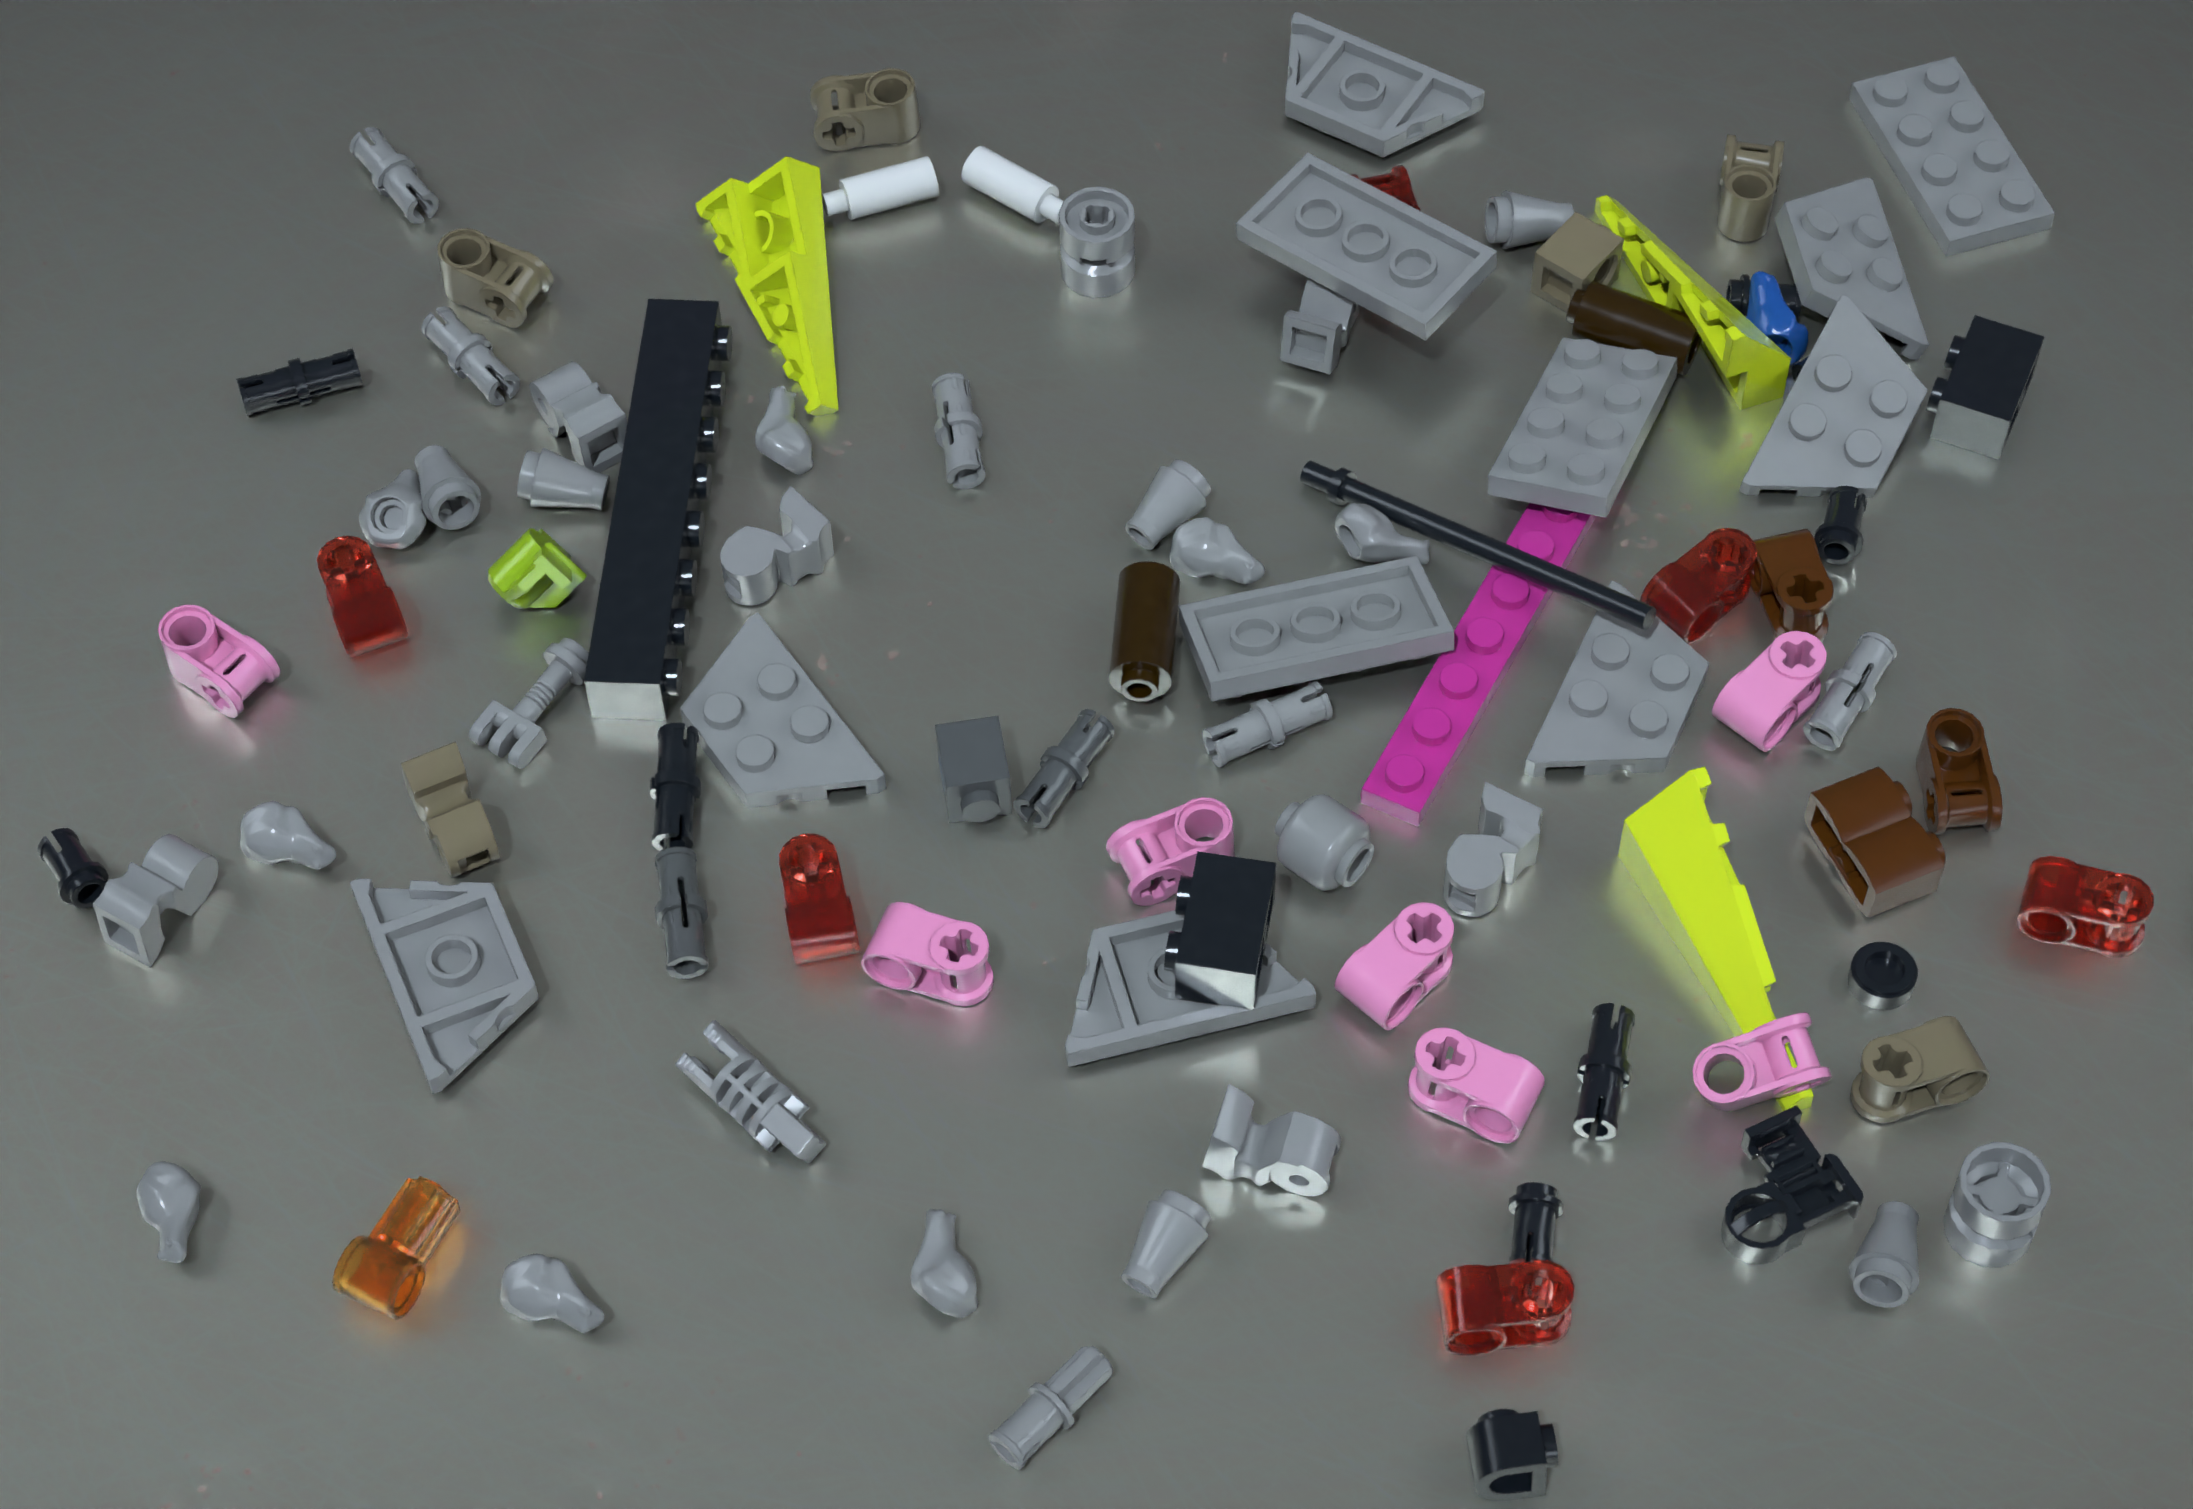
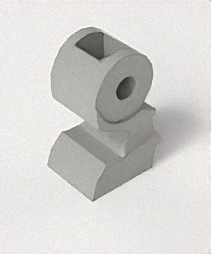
[1280,278,1361,375]
[529,361,627,473]
[720,486,834,606]
[1443,782,1543,917]
[93,834,219,968]
[1202,1084,1341,1196]

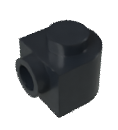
[1466,1409,1558,1500]

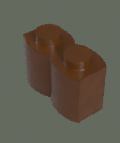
[1804,767,1946,918]

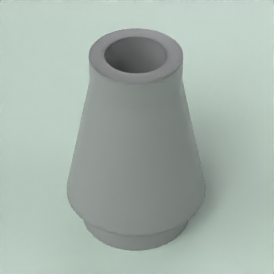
[1484,191,1574,249]
[414,445,481,530]
[517,448,610,511]
[1125,459,1211,550]
[1121,1190,1211,1298]
[1849,1201,1919,1308]

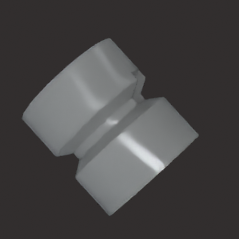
[1059,186,1135,298]
[1943,1142,2051,1267]

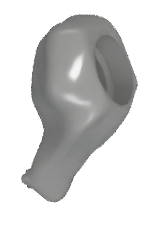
[755,385,814,475]
[359,469,426,549]
[1334,503,1430,565]
[1170,517,1265,585]
[240,801,336,870]
[136,1161,201,1263]
[911,1209,978,1318]
[500,1254,604,1333]

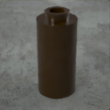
[1566,281,1702,376]
[1109,561,1180,702]

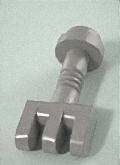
[469,638,589,769]

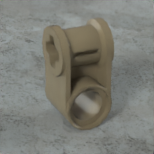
[810,68,921,152]
[1717,134,1785,242]
[438,228,554,328]
[1850,1016,1990,1124]

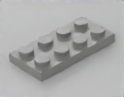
[1849,56,2055,257]
[1236,153,1497,341]
[1488,337,1677,518]
[1178,556,1454,702]

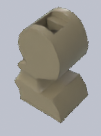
[401,741,500,878]

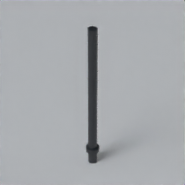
[1300,461,1656,630]

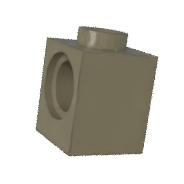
[1530,212,1624,313]

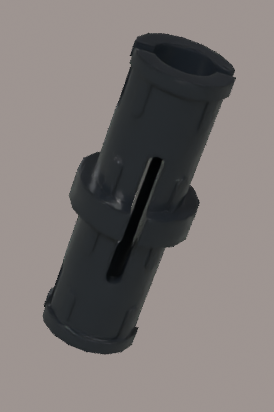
[237,348,363,416]
[650,723,701,851]
[1573,1003,1635,1141]

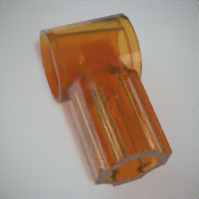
[332,1176,461,1320]

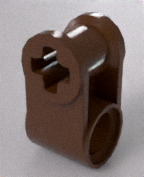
[1743,528,1834,642]
[1916,708,2003,835]

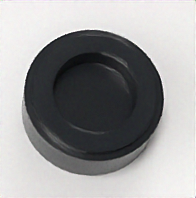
[1848,942,1918,1010]

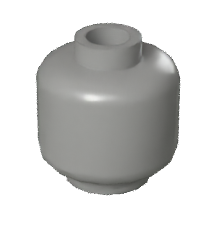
[1275,794,1374,891]

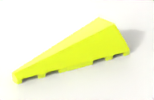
[695,156,839,416]
[1594,195,1791,410]
[1618,766,1814,1111]

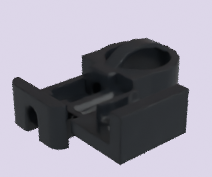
[1721,1105,1863,1265]

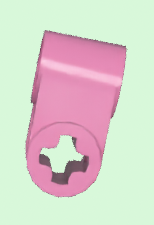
[158,605,280,718]
[1712,631,1827,752]
[1106,797,1235,906]
[861,902,994,1007]
[1334,902,1454,1030]
[1692,1012,1832,1112]
[1407,1027,1545,1144]

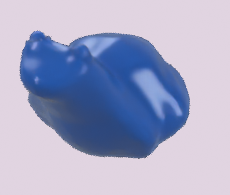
[1746,271,1809,365]

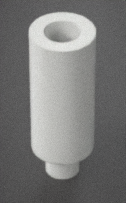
[961,146,1063,224]
[822,156,939,220]

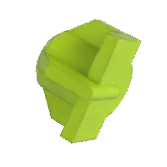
[488,528,587,609]

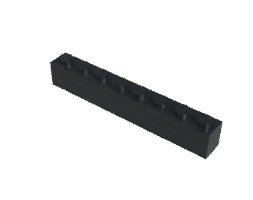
[584,299,732,721]

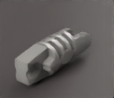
[675,1020,826,1163]

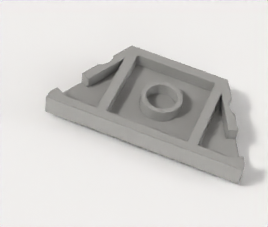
[1285,11,1485,157]
[1774,178,1929,360]
[1739,294,1928,498]
[1524,581,1709,777]
[680,613,886,808]
[350,879,539,1094]
[1065,910,1316,1067]

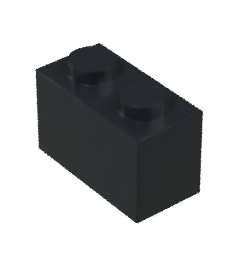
[1926,315,2044,460]
[1164,851,1276,1010]

